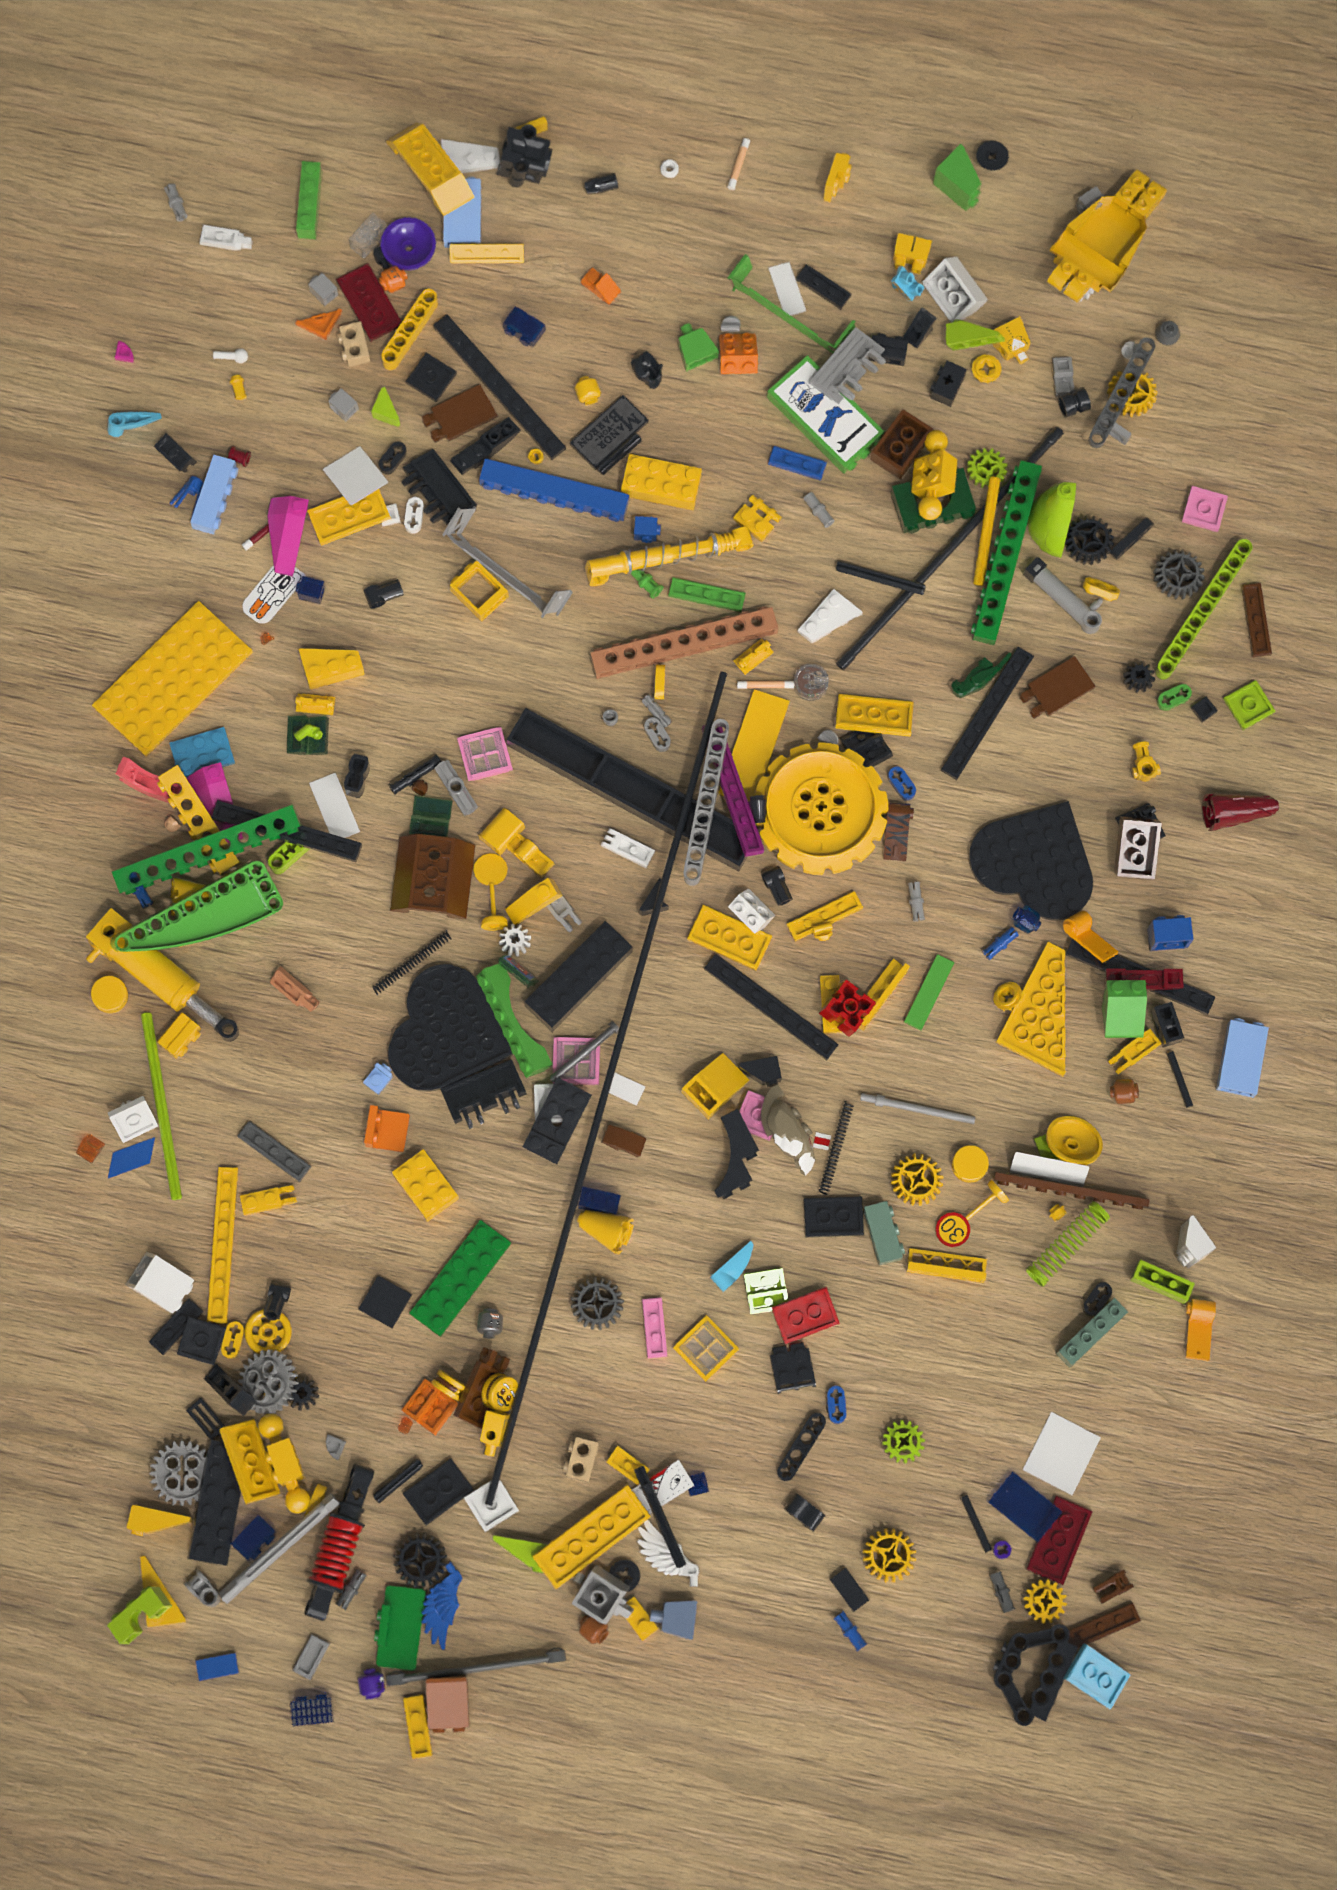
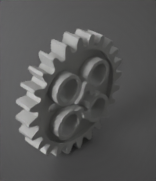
[238,1350,298,1414]
[149,1441,206,1506]

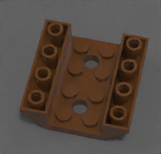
[390,834,476,919]

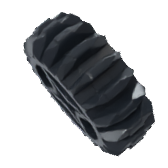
[1065,515,1114,565]
[393,1533,447,1588]

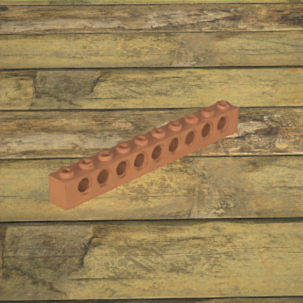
[590,606,778,679]

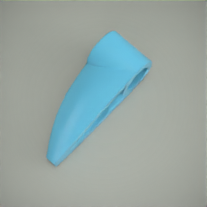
[107,412,162,437]
[710,1241,754,1292]

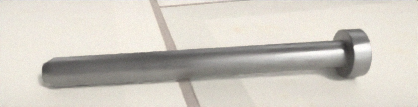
[550,1021,619,1082]

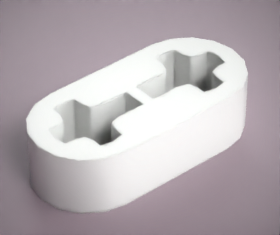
[404,497,424,534]

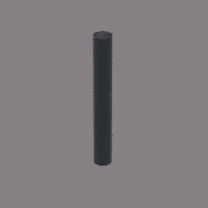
[1167,1051,1194,1108]
[961,1495,992,1553]

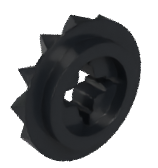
[609,1560,640,1592]

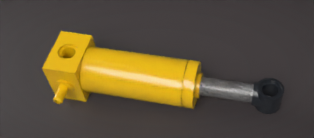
[86,908,239,1042]

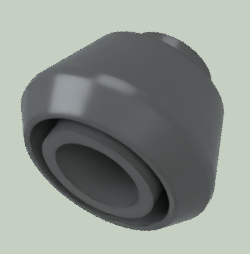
[1155,321,1180,345]

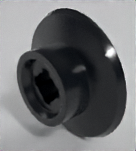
[976,141,1009,171]

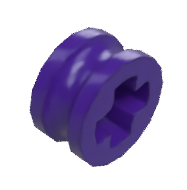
[993,1541,1011,1559]

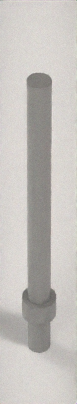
[860,1093,975,1124]

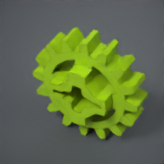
[967,448,1007,488]
[882,1420,925,1464]

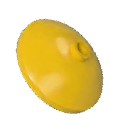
[1046,1116,1103,1165]

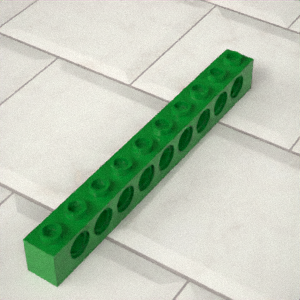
[971,460,1042,646]
[112,804,302,895]

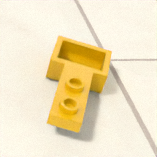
[478,808,555,878]

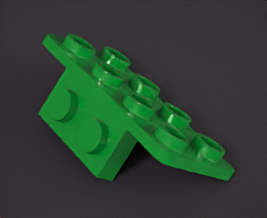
[374,1586,426,1671]

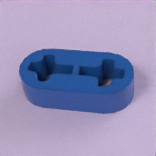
[888,767,916,801]
[827,1386,847,1424]

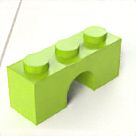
[107,1586,172,1644]

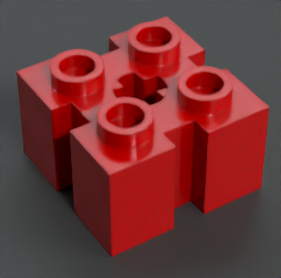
[818,979,876,1037]

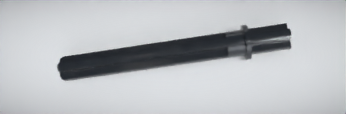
[634,1466,686,1568]

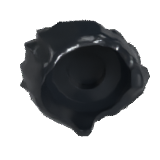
[631,351,663,389]

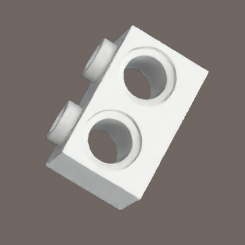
[728,889,775,934]

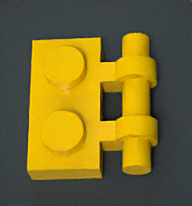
[733,495,782,542]

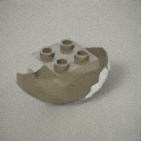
[761,1084,815,1176]

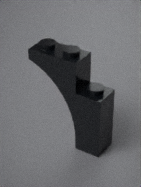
[714,1109,759,1200]

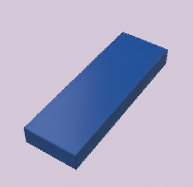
[768,446,827,481]

